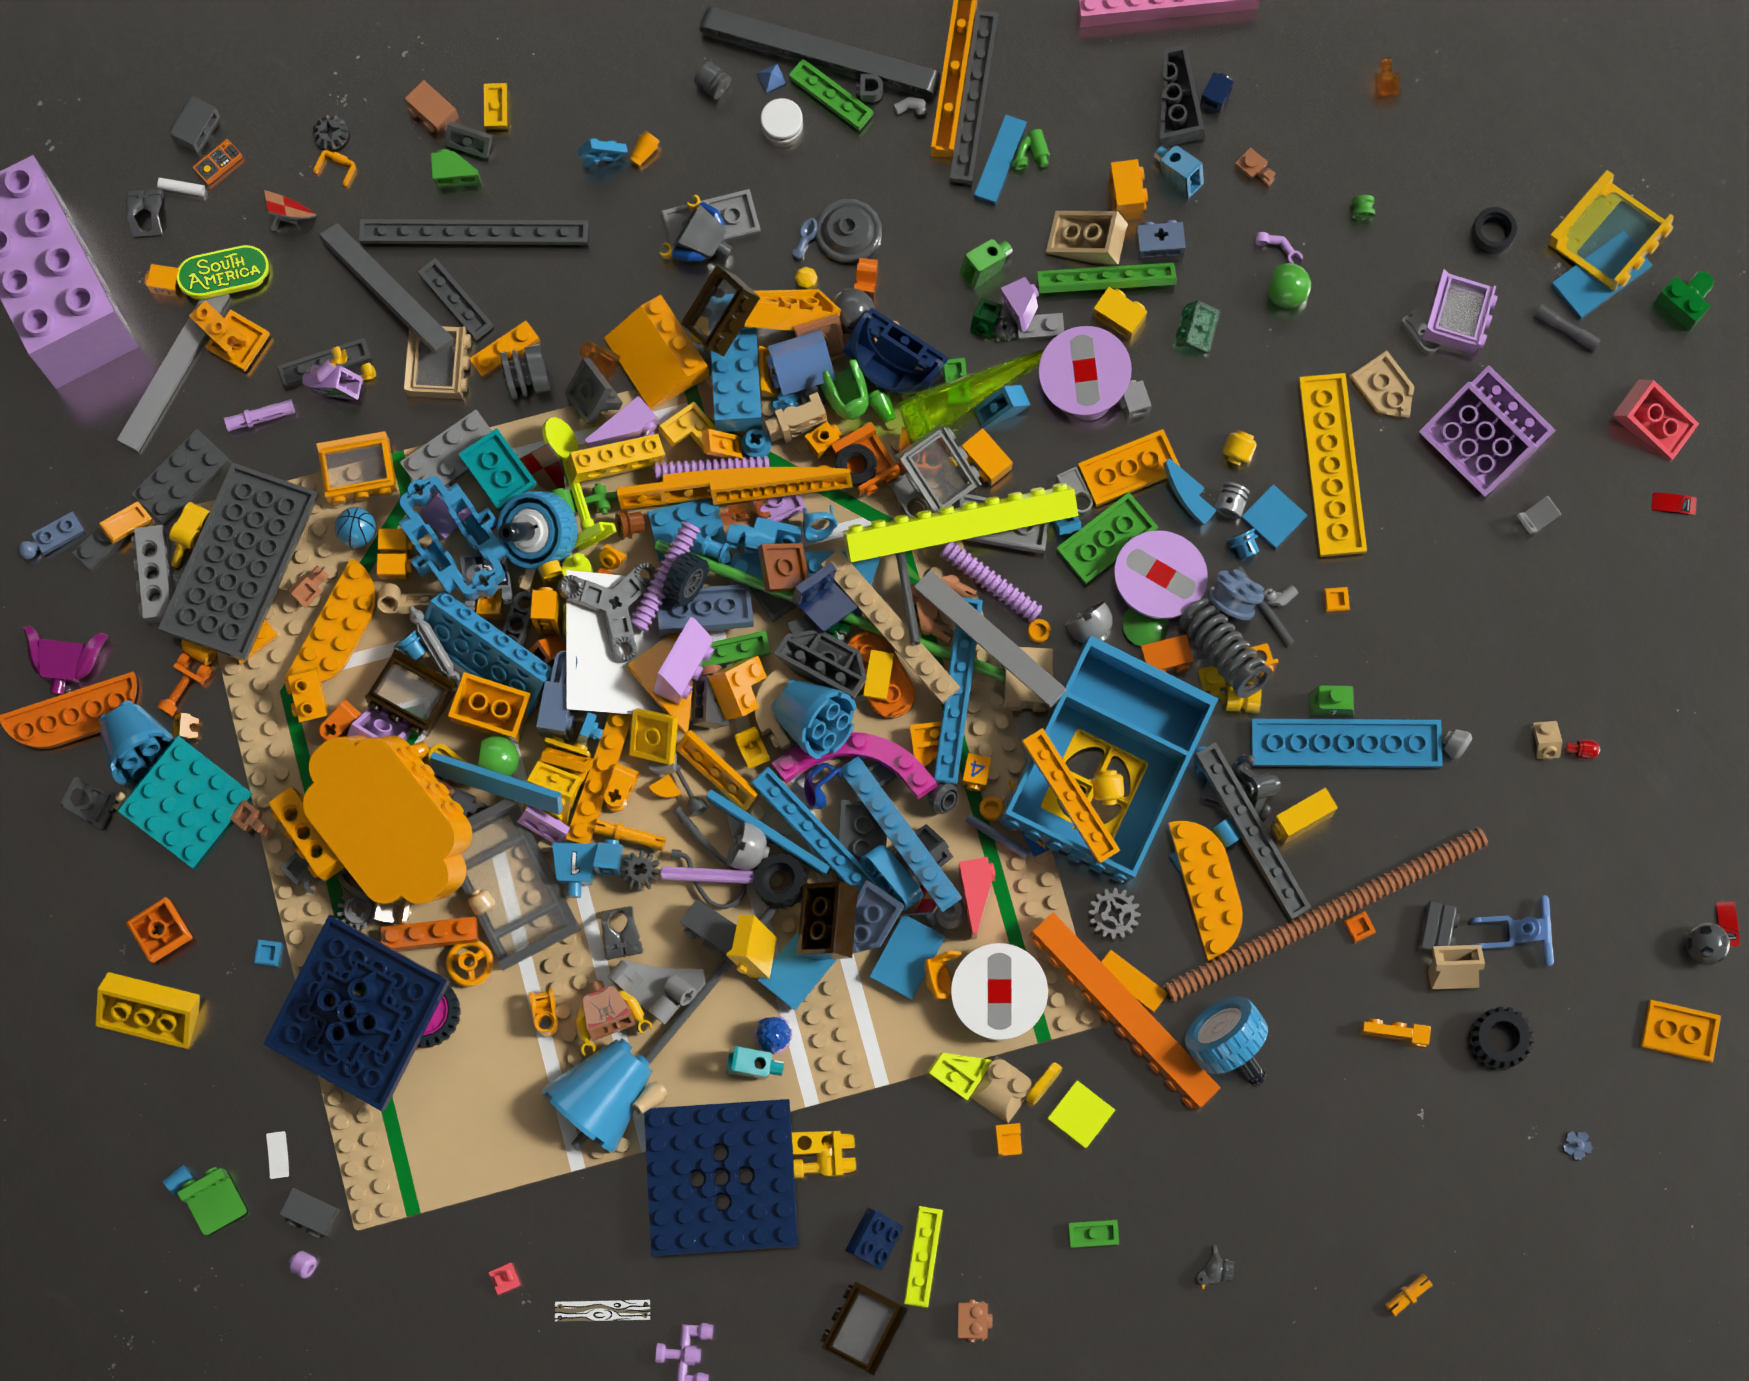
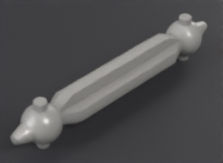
[410,606,460,689]

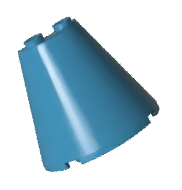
[541,1038,652,1153]

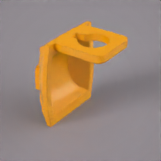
[924,951,961,1000]

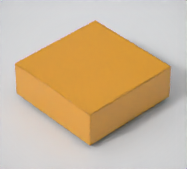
[1323,587,1350,613]

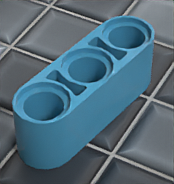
[860,844,923,911]

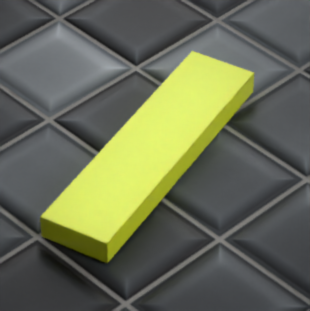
[904,1206,943,1308]

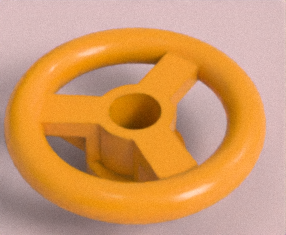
[446,941,494,987]

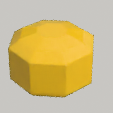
[795,267,818,290]

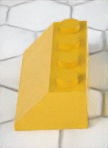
[96,972,200,1049]

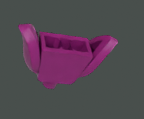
[22,625,109,695]

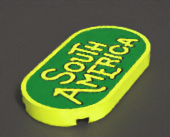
[177,245,269,299]

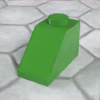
[431,149,481,187]

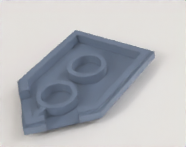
[853,880,904,954]

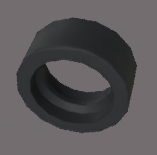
[1471,207,1518,253]

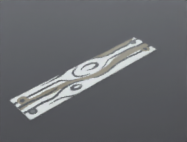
[555,1300,650,1322]

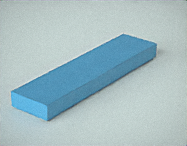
[974,115,1027,205]

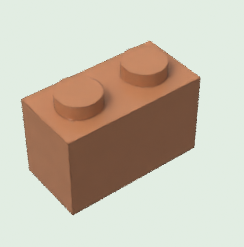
[405,80,459,136]

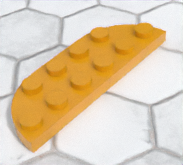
[284,558,377,683]
[1168,821,1243,961]

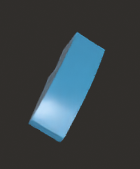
[1163,458,1217,526]

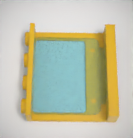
[1548,170,1674,291]

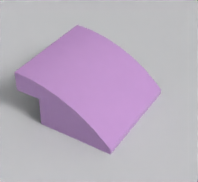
[1419,366,1556,497]

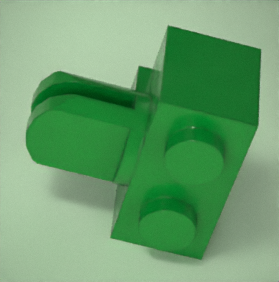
[1655,271,1714,330]

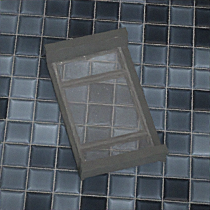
[461,798,581,971]

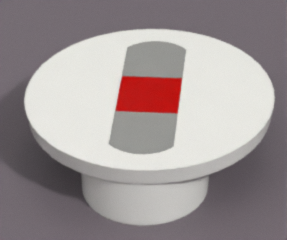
[951,943,1048,1041]

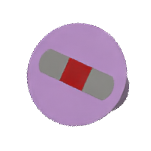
[1039,326,1132,421]
[1115,531,1208,619]

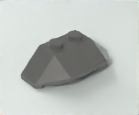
[774,629,867,699]

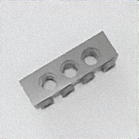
[131,525,173,624]

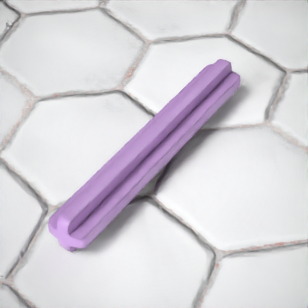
[660,866,754,884]

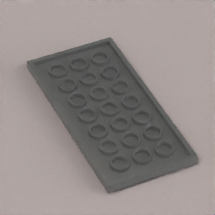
[158,463,319,662]

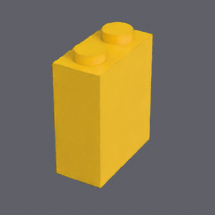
[1271,787,1338,844]

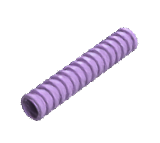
[654,456,770,483]
[631,521,701,632]
[940,542,1042,623]

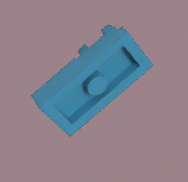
[576,712,603,743]

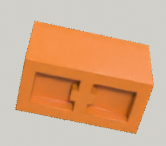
[1140,634,1194,673]

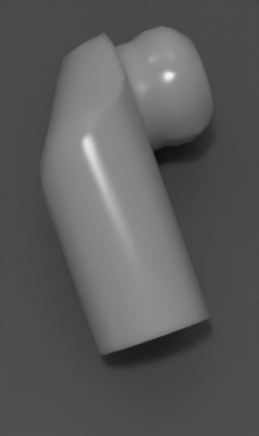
[1264,585,1298,607]

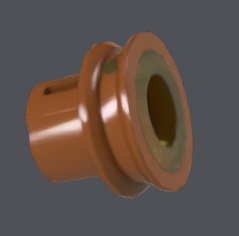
[615,509,645,540]

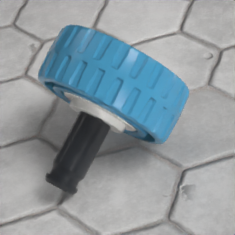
[497,491,578,570]
[1185,996,1268,1086]

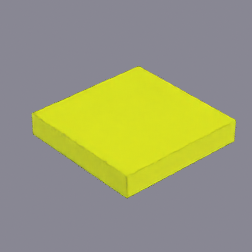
[1048,1081,1115,1149]

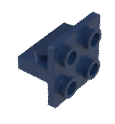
[845,1207,903,1270]

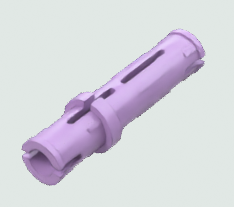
[224,399,296,432]

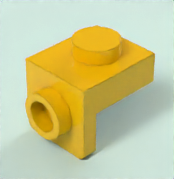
[734,727,770,769]

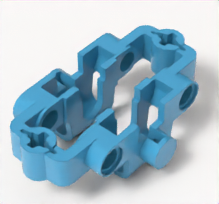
[398,476,507,601]

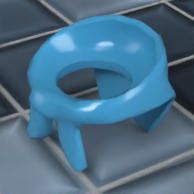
[802,505,838,542]

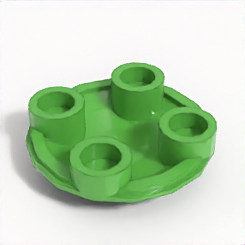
[1122,607,1169,647]

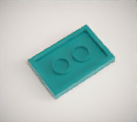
[458,428,537,511]

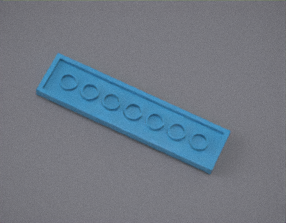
[1251,719,1443,768]

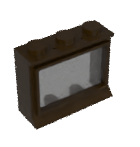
[680,265,760,357]
[365,649,457,737]
[820,1282,908,1376]

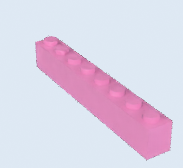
[1077,0,1260,27]

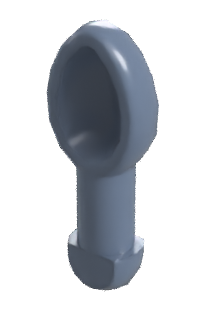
[792,218,817,260]

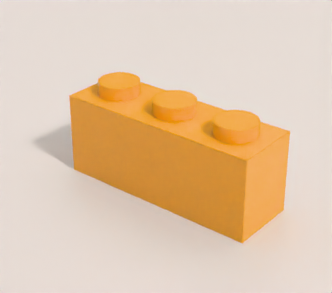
[531,587,563,636]

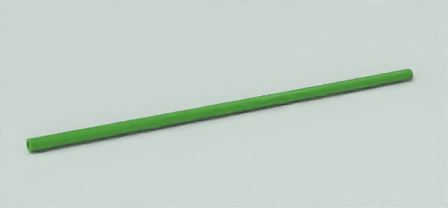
[654,539,1005,682]

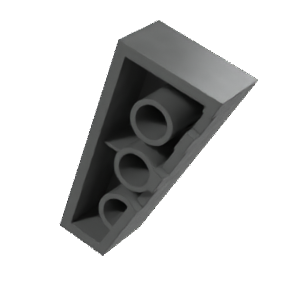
[1160,45,1206,147]

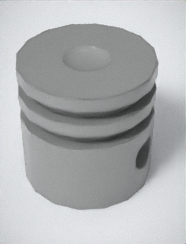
[1215,482,1250,519]

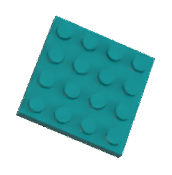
[117,735,252,868]

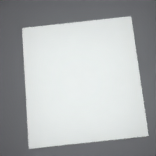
[566,570,669,715]

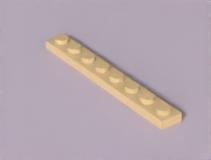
[821,549,961,704]

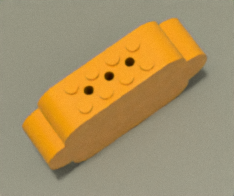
[303,735,472,904]

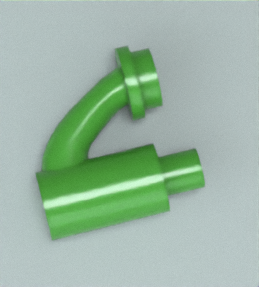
[1011,129,1050,170]

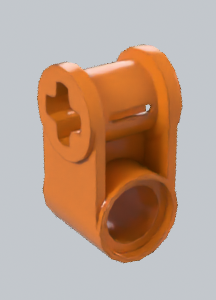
[319,700,362,741]

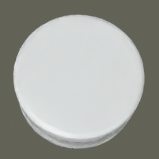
[761,98,803,144]

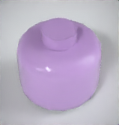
[289,1251,317,1279]

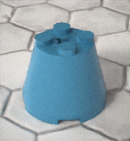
[771,680,857,759]
[99,701,174,786]

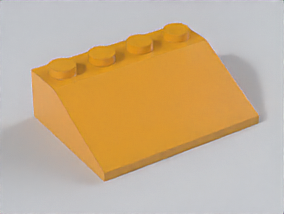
[604,294,710,410]

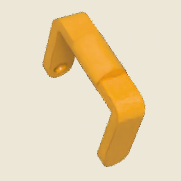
[313,150,356,186]

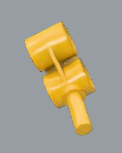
[169,502,210,568]

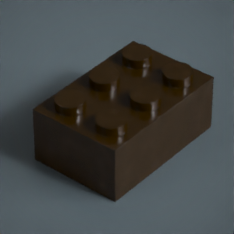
[797,881,858,960]

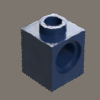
[1200,72,1234,113]

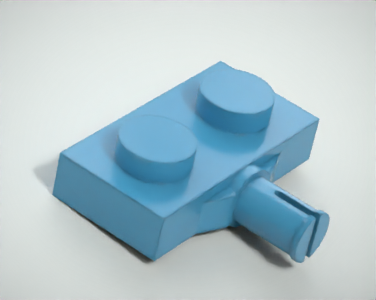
[577,138,628,168]

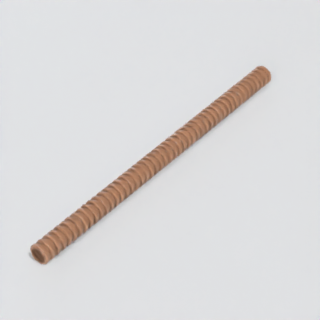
[1164,827,1488,1003]

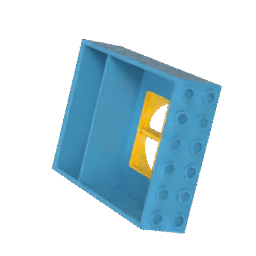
[999,635,1218,884]

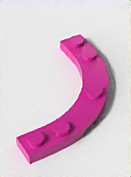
[771,732,937,799]

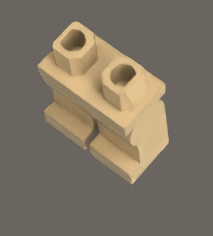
[765,392,828,443]

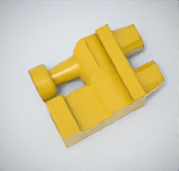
[792,1131,856,1179]

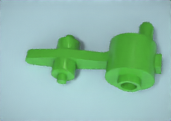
[551,482,618,517]

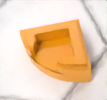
[649,774,682,798]

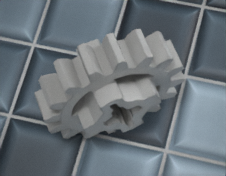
[1088,888,1141,941]

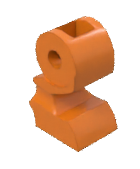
[854,258,878,303]

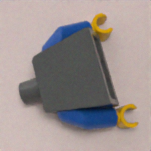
[659,195,732,261]

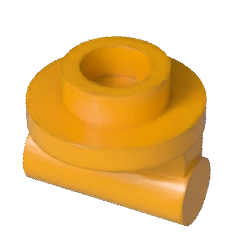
[599,544,627,570]

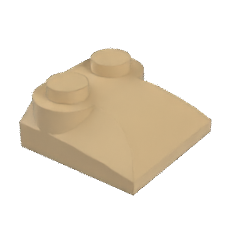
[970,1056,1035,1124]

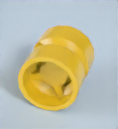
[1225,682,1262,714]

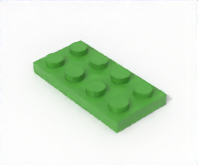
[1056,492,1158,586]

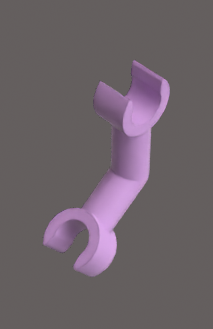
[1255,232,1303,263]

